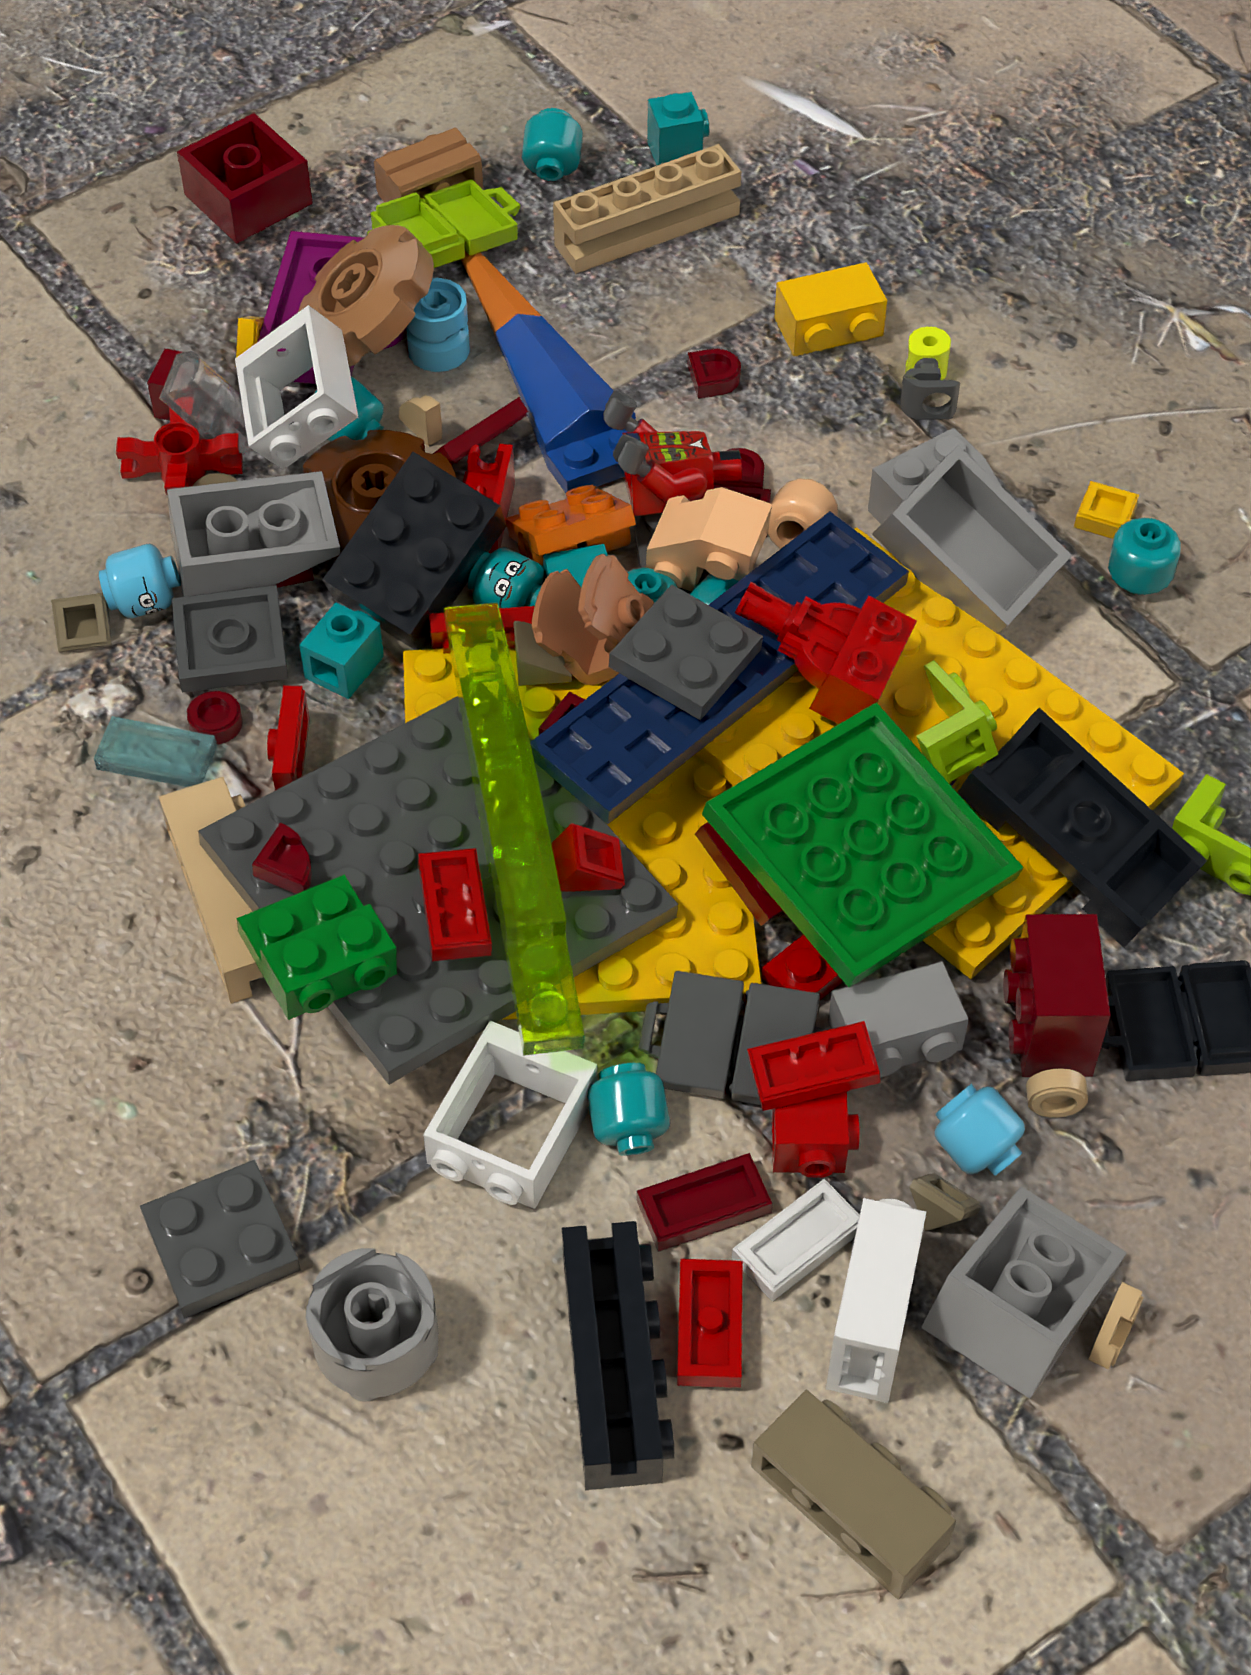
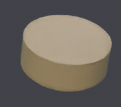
[1026,1069,1088,1118]

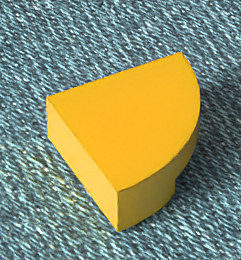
[236,316,264,358]

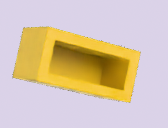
[774,262,888,356]

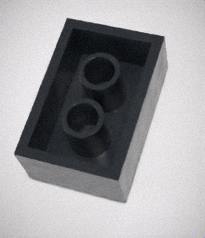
[323,452,506,650]

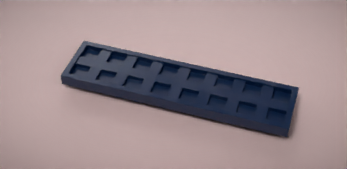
[528,511,909,824]

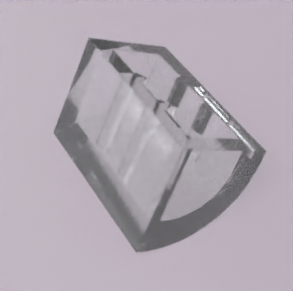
[160,351,253,455]

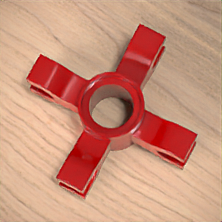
[116,398,243,495]

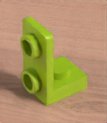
[916,660,998,783]
[1172,774,1251,896]

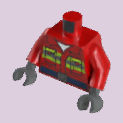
[603,390,742,516]

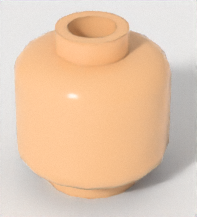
[768,478,838,549]

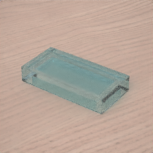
[94,716,217,787]

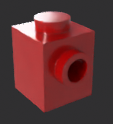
[771,1091,860,1178]

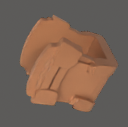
[532,554,655,685]

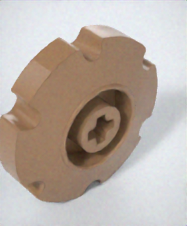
[298,225,433,367]

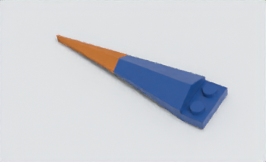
[461,251,636,493]

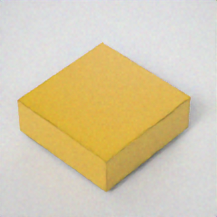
[1074,481,1139,539]

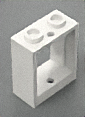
[235,305,358,470]
[423,1021,598,1209]
[825,1198,926,1403]

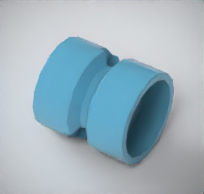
[406,278,470,372]

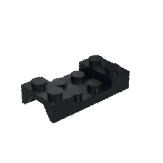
[957,707,1207,948]

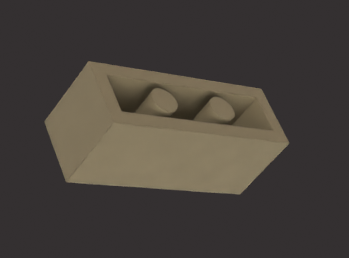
[751,1389,957,1600]

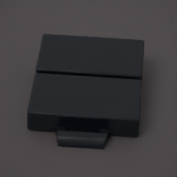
[1101,960,1251,1081]

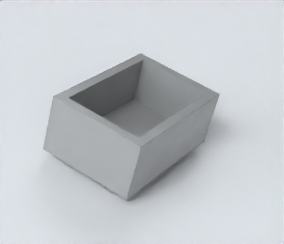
[872,445,1072,634]

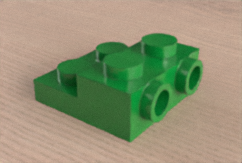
[237,874,397,1020]

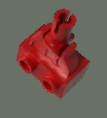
[735,582,917,724]

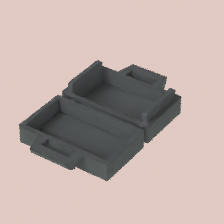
[638,971,828,1105]

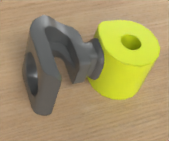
[900,326,960,420]

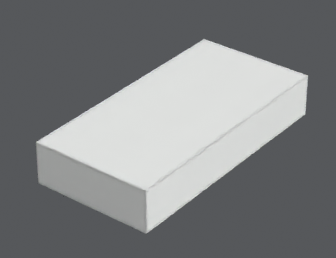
[732,1179,860,1302]

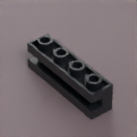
[562,1221,675,1491]

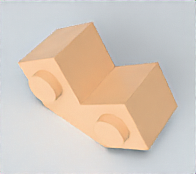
[646,487,772,592]

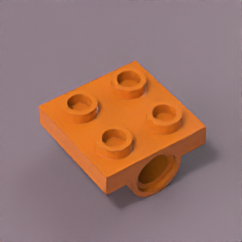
[505,485,636,568]

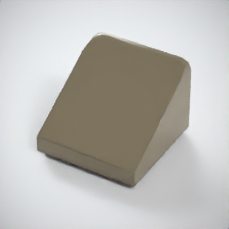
[51,593,112,652]
[514,621,572,686]

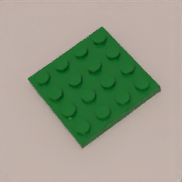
[702,702,1024,988]

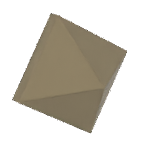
[909,1173,982,1231]

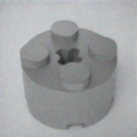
[306,1248,439,1401]

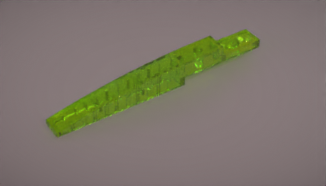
[444,603,585,1056]

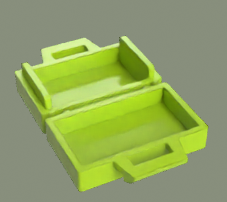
[367,179,520,269]

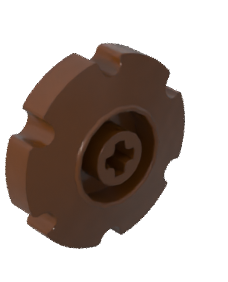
[303,430,456,561]

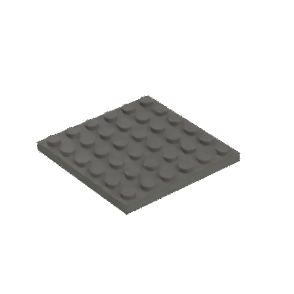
[198,684,678,1085]

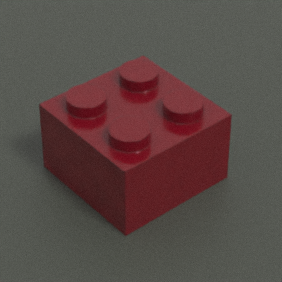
[177,113,313,244]
[1003,914,1110,1077]

